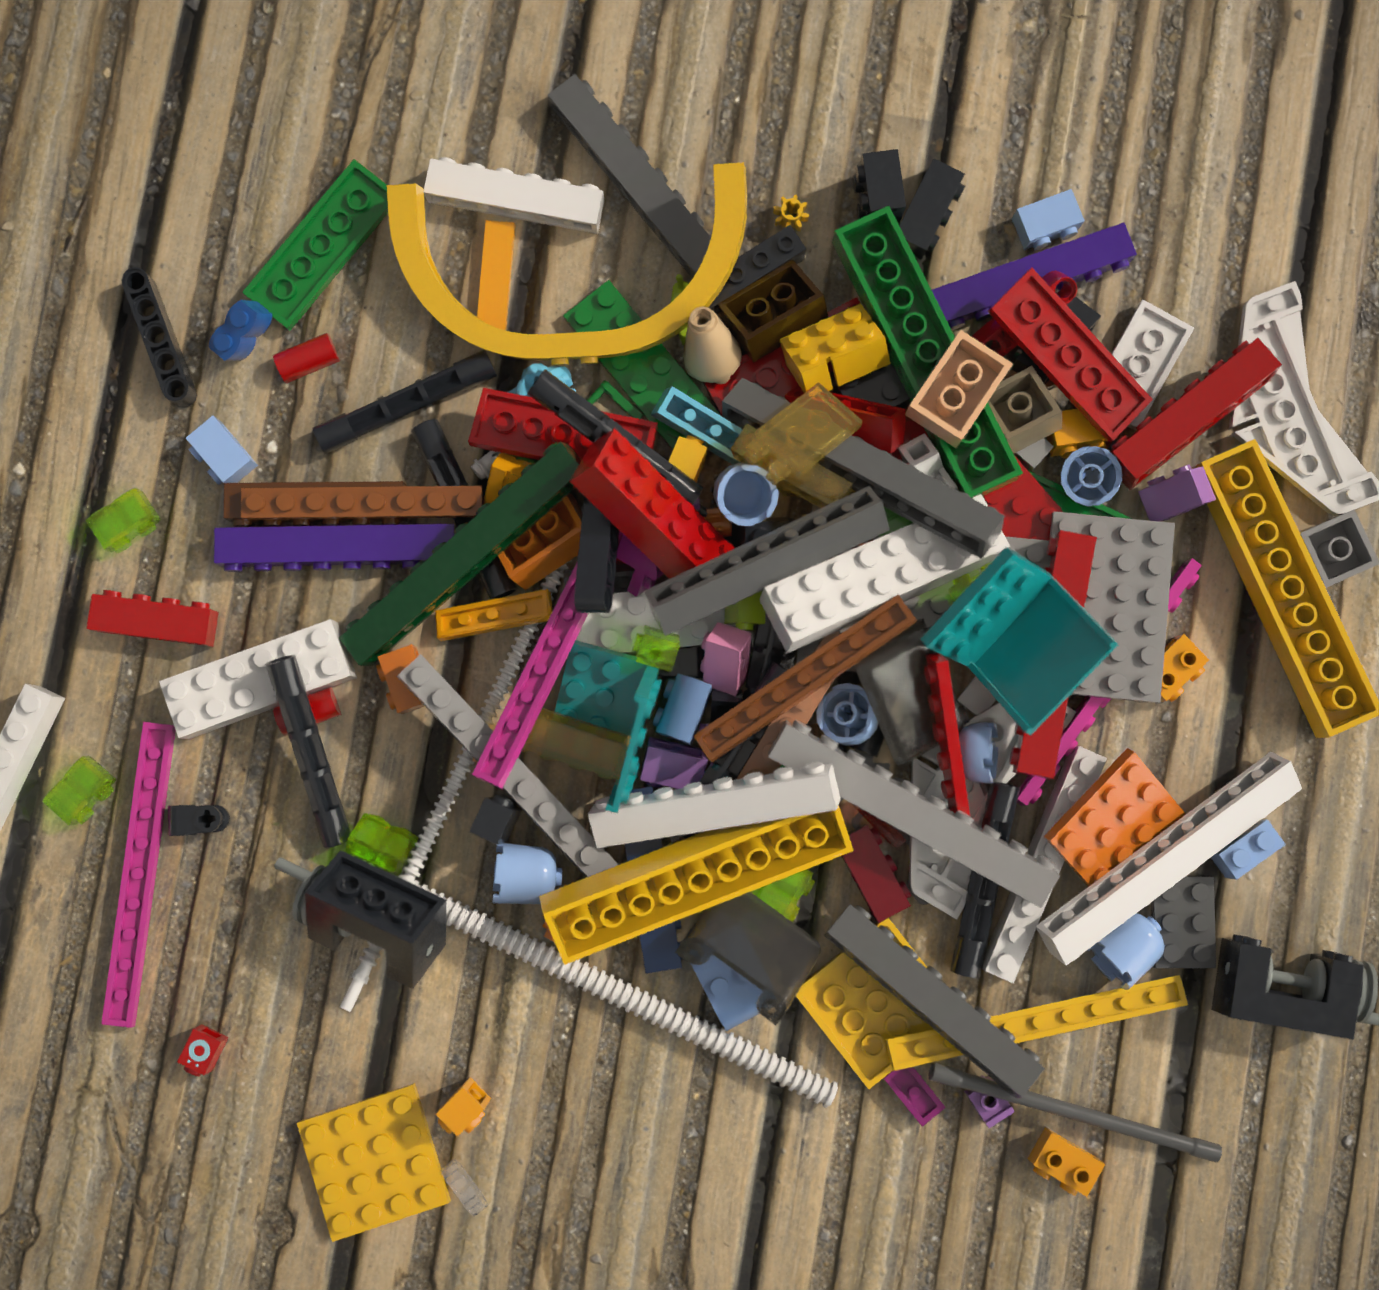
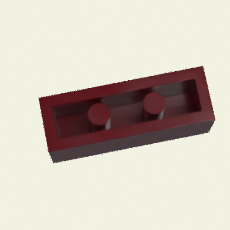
[841,824,912,923]

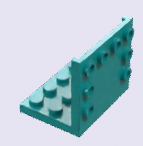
[920,547,1119,735]
[545,640,662,813]

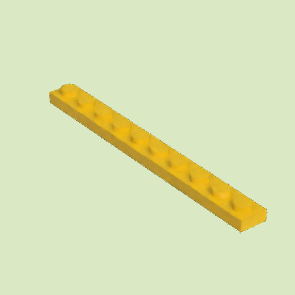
[886,975,1188,1071]

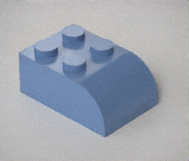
[653,674,712,746]
[685,921,780,1031]

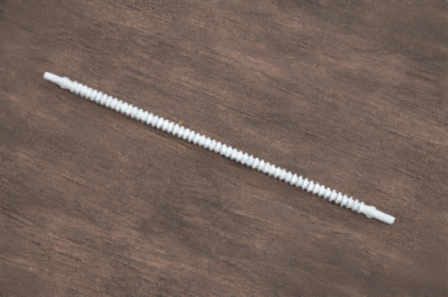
[340,503,584,1012]

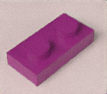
[883,1067,946,1127]

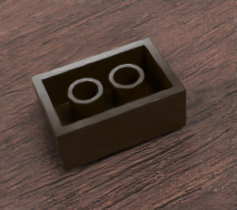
[718,259,829,363]

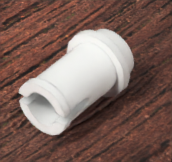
[470,451,501,480]

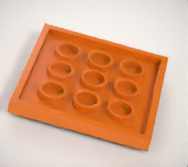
[1043,748,1186,887]

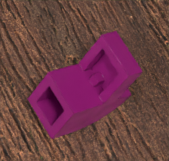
[617,534,664,597]

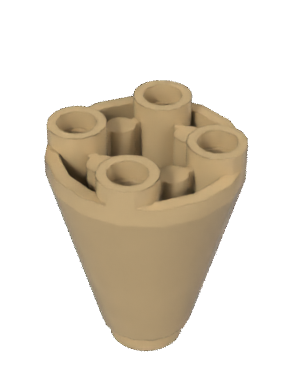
[683,307,742,384]

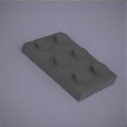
[1151,876,1216,968]

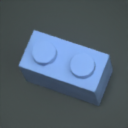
[1012,189,1085,250]
[186,415,258,485]
[1211,819,1286,880]

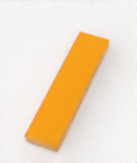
[477,220,516,330]
[435,589,553,641]

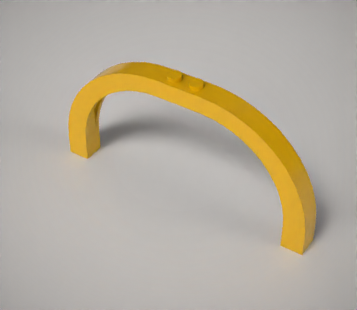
[387,162,747,366]

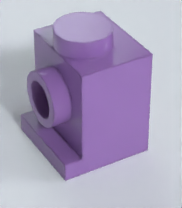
[964,1075,1015,1128]

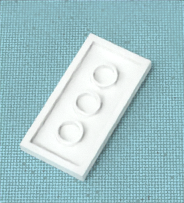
[1111,300,1194,431]

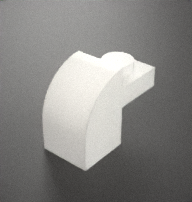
[898,433,958,491]

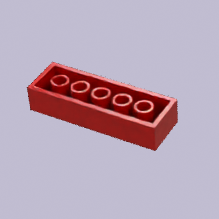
[1110,338,1282,491]
[570,428,735,579]

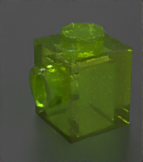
[632,625,680,672]

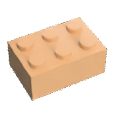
[905,330,1013,448]

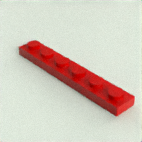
[924,652,970,816]

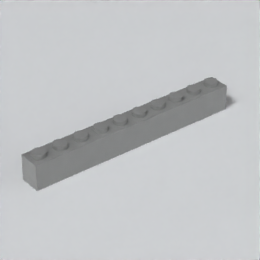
[397,654,618,878]
[768,720,1060,908]

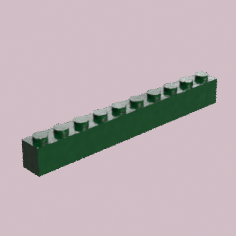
[339,441,581,666]

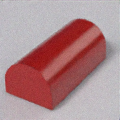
[273,333,340,384]
[273,687,342,736]

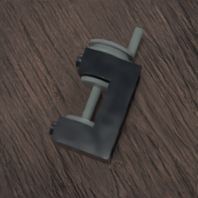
[275,850,447,989]
[1211,934,1379,1040]

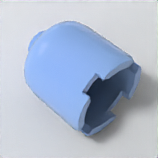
[713,463,778,526]
[492,843,562,904]
[1088,913,1165,990]

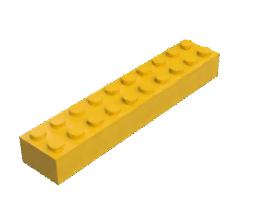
[1191,439,1379,738]
[539,805,853,965]

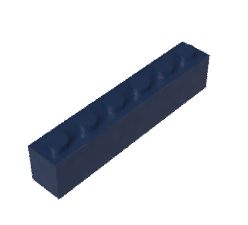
[625,786,687,974]

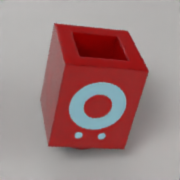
[177,1024,229,1076]

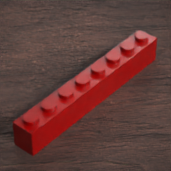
[1009,530,1097,779]

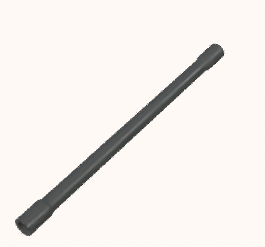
[928,1062,1222,1163]

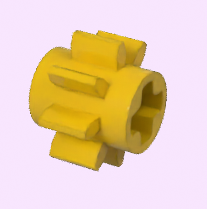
[773,194,809,232]

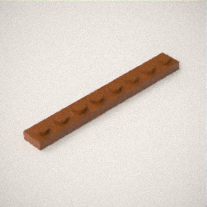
[241,486,483,520]
[693,594,917,762]

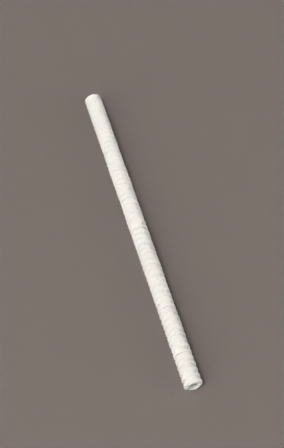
[352,852,838,1108]

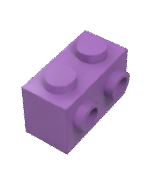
[1138,464,1216,522]
[640,737,708,790]

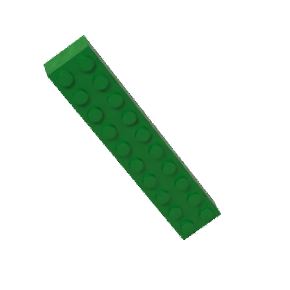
[832,206,1023,498]

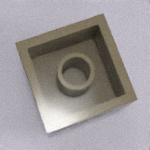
[988,366,1062,454]

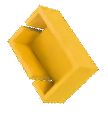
[779,304,891,400]

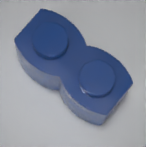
[209,300,273,361]

